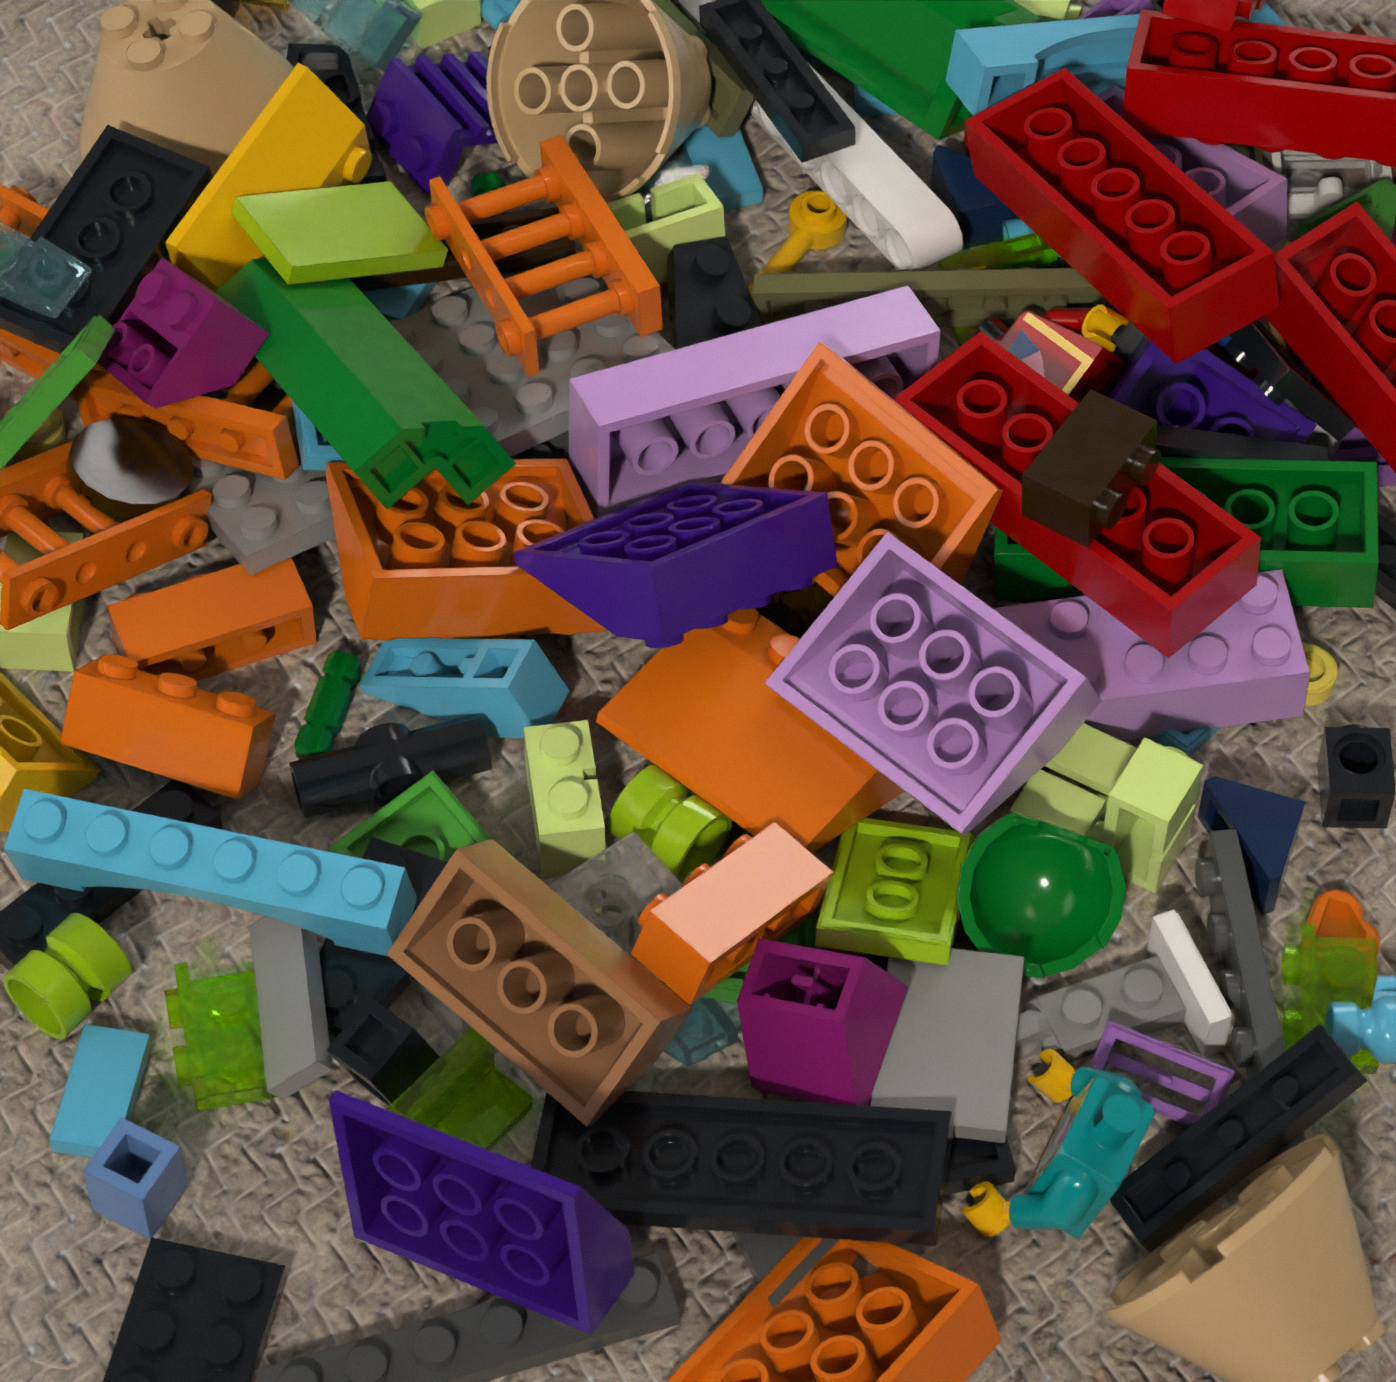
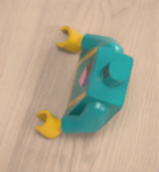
[961,1049,1155,1239]

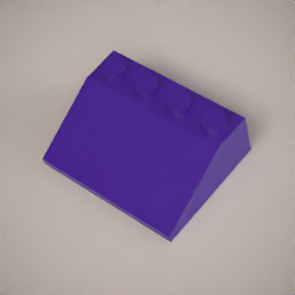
[514,481,838,648]
[329,1090,634,1335]

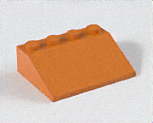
[719,342,1003,597]
[325,459,606,641]
[595,609,905,853]
[666,1237,1002,1382]

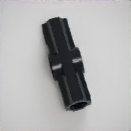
[289,714,492,818]

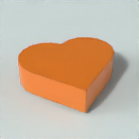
[1296,889,1380,973]

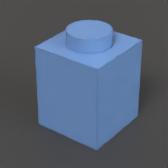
[84,1117,188,1240]

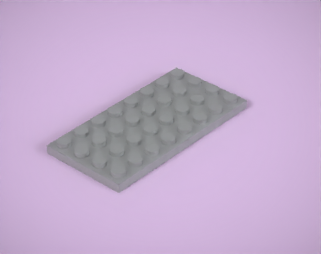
[187,269,675,576]

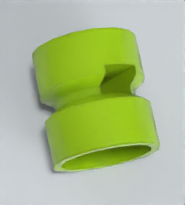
[608,764,732,885]
[3,913,132,1040]

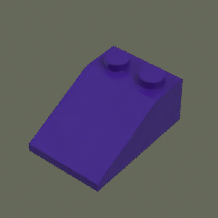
[1104,335,1317,444]

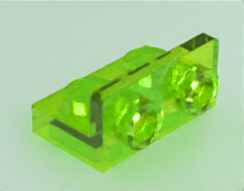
[1281,924,1379,1074]
[164,962,277,1111]

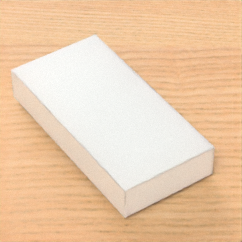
[1147,910,1233,1058]

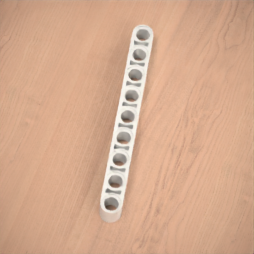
[670,0,963,271]

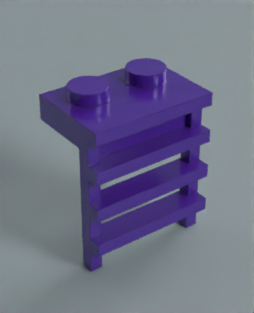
[366,51,498,195]

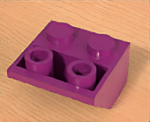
[97,258,269,409]
[737,938,908,1106]

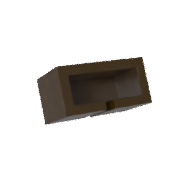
[1022,389,1161,548]

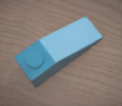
[359,638,570,739]

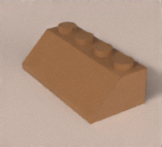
[386,839,693,1126]

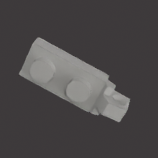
[1014,956,1186,1062]

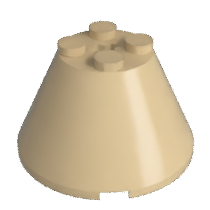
[79,0,294,177]
[486,0,711,203]
[1103,1134,1387,1382]

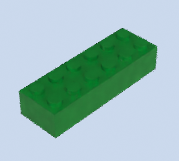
[994,457,1378,608]

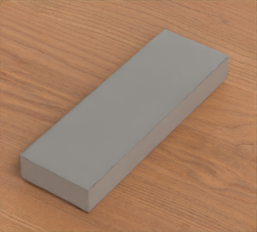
[250,916,333,1100]

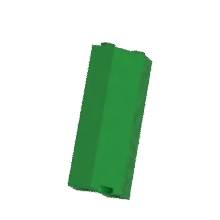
[760,0,1042,140]
[215,259,516,509]

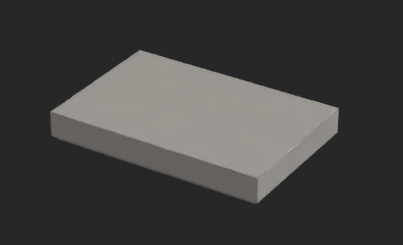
[870,948,1024,1143]

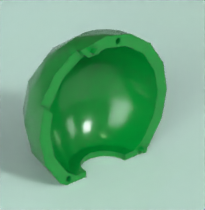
[956,812,1126,979]

